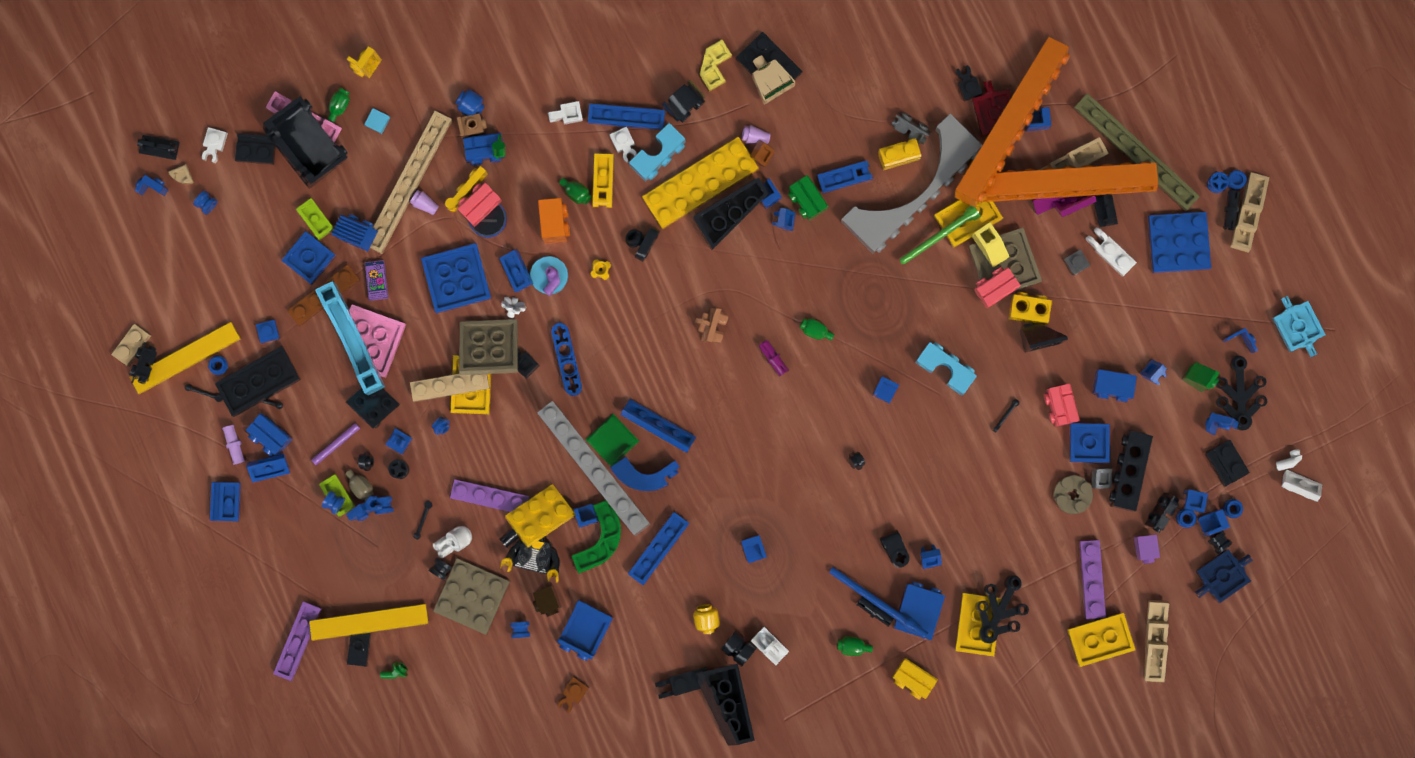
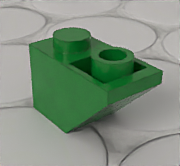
[1182,362,1219,392]

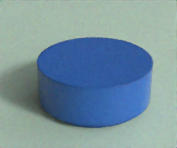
[1228,170,1247,190]

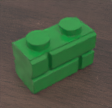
[788,175,829,221]

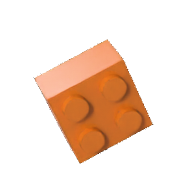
[538,198,570,244]

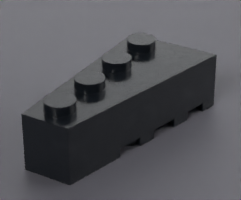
[692,177,768,250]
[694,664,755,746]

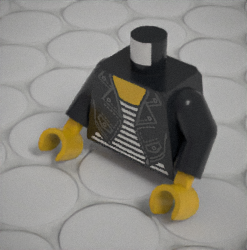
[500,536,560,583]

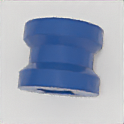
[1207,172,1229,193]
[193,191,218,215]
[321,491,345,515]
[374,496,394,515]
[510,621,531,638]

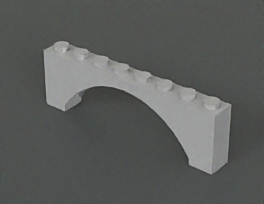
[841,114,982,254]
[538,401,651,536]

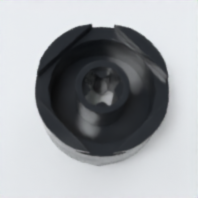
[662,80,706,123]

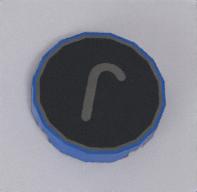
[469,204,507,238]

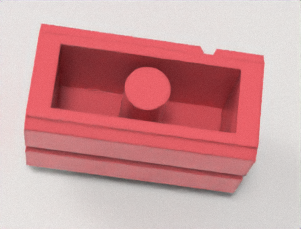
[457,182,502,227]
[974,267,1020,309]
[1044,384,1080,427]

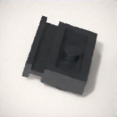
[235,134,276,165]
[1205,440,1250,487]

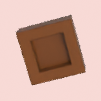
[750,140,775,167]

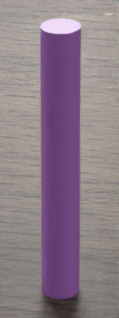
[311,423,360,465]

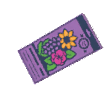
[365,260,389,301]

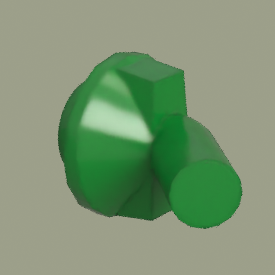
[380,662,408,679]

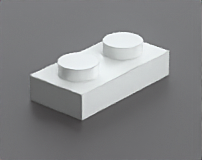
[1281,470,1322,502]

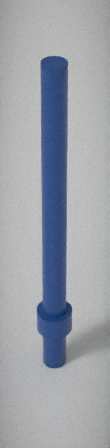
[829,567,929,639]

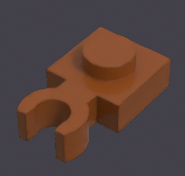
[558,677,590,713]

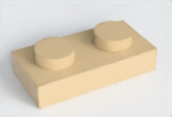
[111,324,151,366]

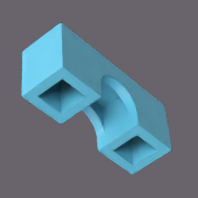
[629,123,686,182]
[915,342,977,396]

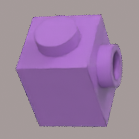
[1134,535,1160,564]

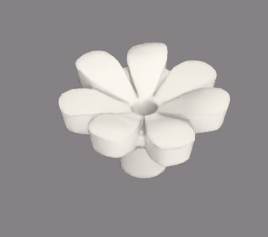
[501,297,527,318]

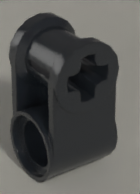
[879,529,910,568]

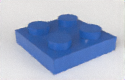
[281,231,336,285]
[1070,423,1110,463]

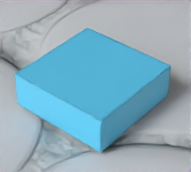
[364,108,391,134]

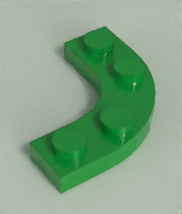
[572,501,621,574]

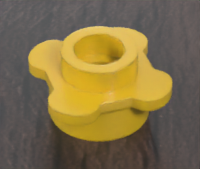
[591,259,611,280]

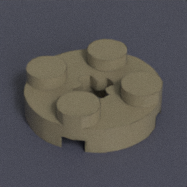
[1053,475,1093,514]

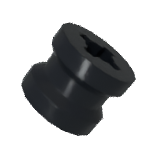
[388,459,410,479]
[1208,530,1233,554]
[428,557,453,580]

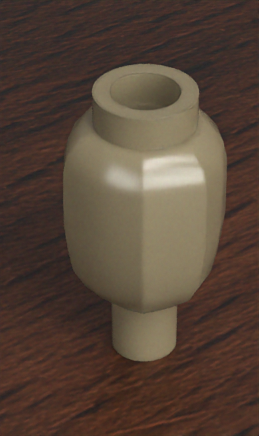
[345,469,375,501]

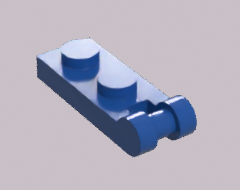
[817,161,874,194]

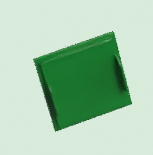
[585,414,639,467]

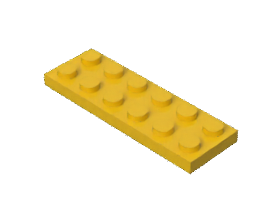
[642,137,759,229]

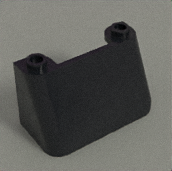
[263,96,348,189]

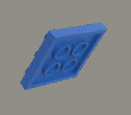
[1148,212,1211,273]
[421,243,492,314]

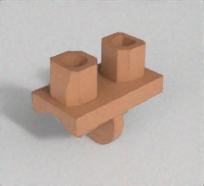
[695,308,729,343]

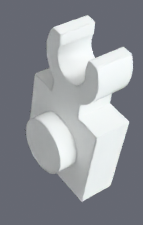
[202,127,228,163]
[610,127,637,163]

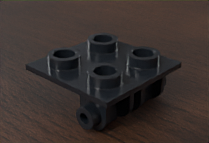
[345,388,400,429]

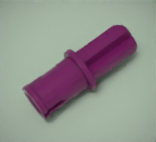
[759,340,789,377]

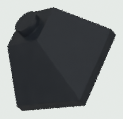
[1019,322,1068,353]

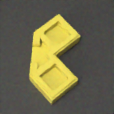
[700,40,732,92]

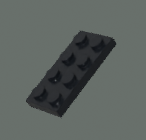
[215,346,301,417]

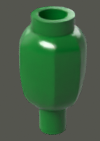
[327,88,350,123]
[559,178,592,205]
[799,318,834,341]
[837,636,873,656]

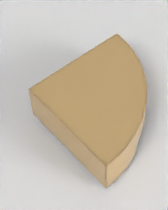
[169,164,194,184]

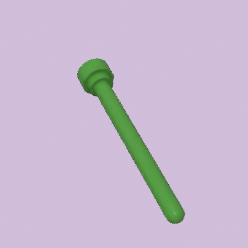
[900,205,981,264]

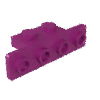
[1032,195,1097,217]

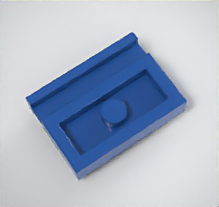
[210,482,241,522]

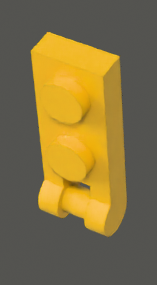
[593,154,614,208]
[445,166,488,212]

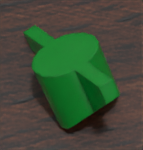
[492,135,506,159]

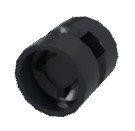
[720,630,757,667]

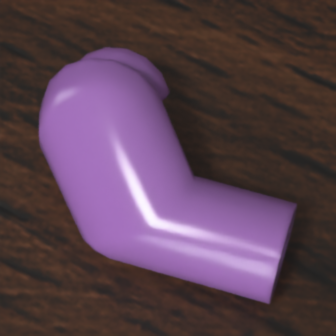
[543,267,560,296]

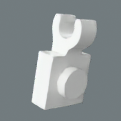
[548,101,583,125]

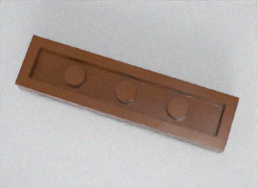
[287,265,360,326]

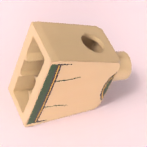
[752,55,795,105]

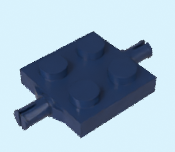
[1194,549,1253,603]

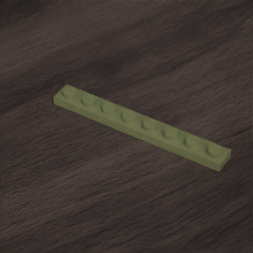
[1074,93,1200,211]

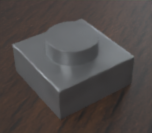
[1063,249,1090,276]
[1091,468,1112,489]

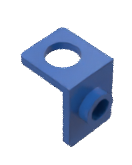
[1223,328,1258,354]

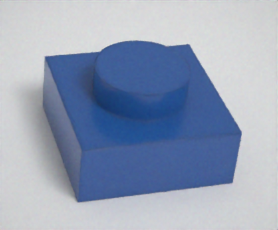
[256,320,280,344]

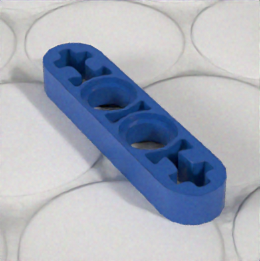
[551,323,582,396]

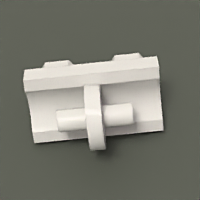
[751,627,789,665]

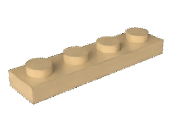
[410,374,490,402]

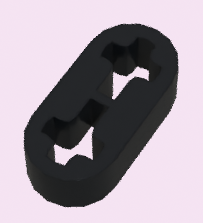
[635,226,660,262]

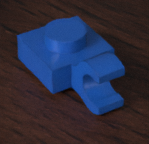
[346,496,382,522]

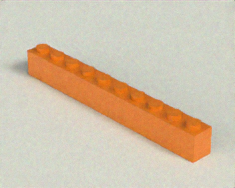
[955,37,1070,208]
[962,161,1158,203]

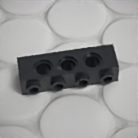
[1109,431,1153,512]

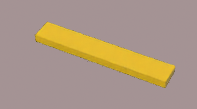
[130,322,241,394]
[309,604,428,641]

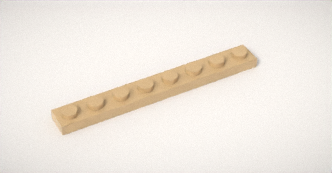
[370,111,453,254]

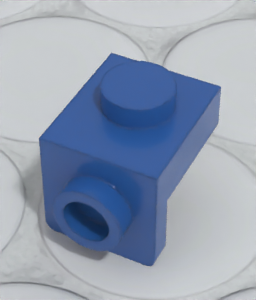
[135,175,168,196]

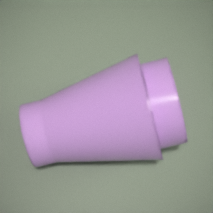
[741,125,770,144]
[410,190,439,215]

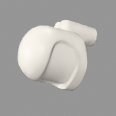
[433,526,472,558]

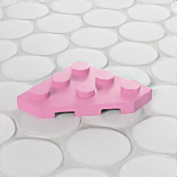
[349,305,406,378]

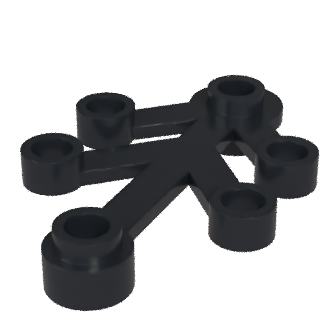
[1216,356,1267,431]
[975,575,1029,643]

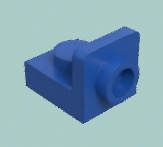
[1205,412,1239,435]

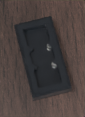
[347,632,371,667]

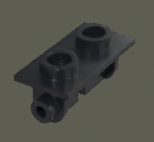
[137,135,180,160]
[1094,194,1118,228]
[130,342,157,384]
[1144,492,1179,533]

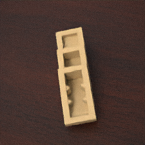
[1039,137,1109,170]
[1230,172,1270,253]
[1144,600,1169,682]

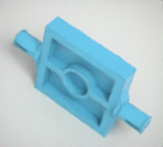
[1272,296,1326,357]

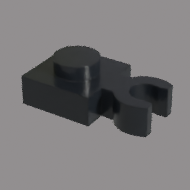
[956,65,983,102]
[518,348,540,379]

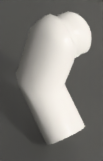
[1276,449,1302,471]

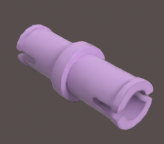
[222,425,245,465]

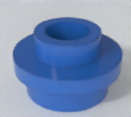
[208,356,228,375]
[432,417,450,435]
[1223,499,1243,518]
[1176,509,1196,528]

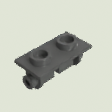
[891,112,931,145]

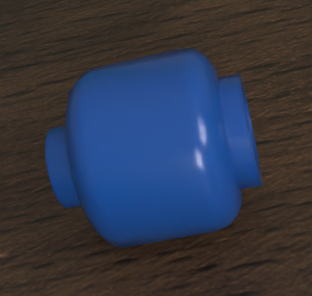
[455,89,485,116]

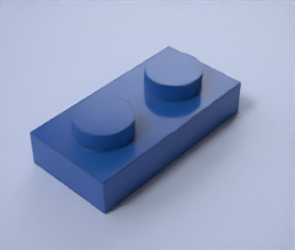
[499,250,534,292]
[247,454,290,483]

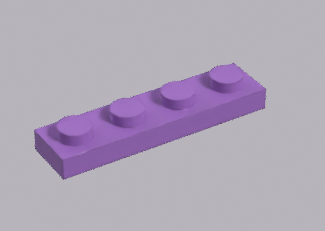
[450,479,530,512]
[1079,540,1106,619]
[273,601,322,681]

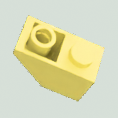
[972,223,1009,268]

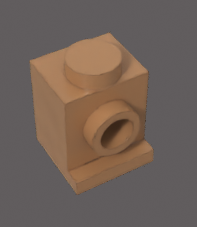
[457,113,487,139]

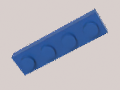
[588,104,665,130]
[620,399,696,453]
[628,512,690,586]

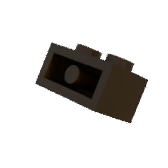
[533,586,562,617]

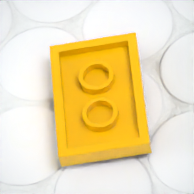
[934,200,1003,248]
[451,355,492,415]
[505,484,575,548]
[955,593,1002,656]
[1067,613,1135,667]

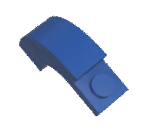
[610,457,680,492]

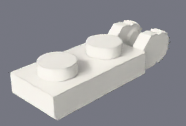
[1085,227,1137,277]

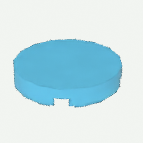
[530,256,568,294]

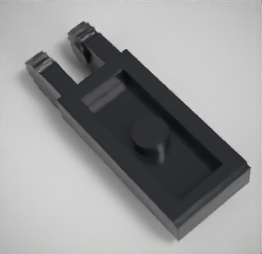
[655,666,707,699]

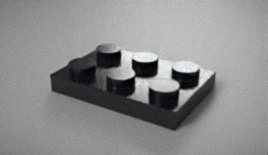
[736,32,803,99]

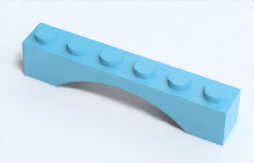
[315,281,386,395]

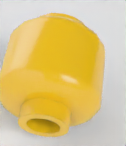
[693,604,720,634]

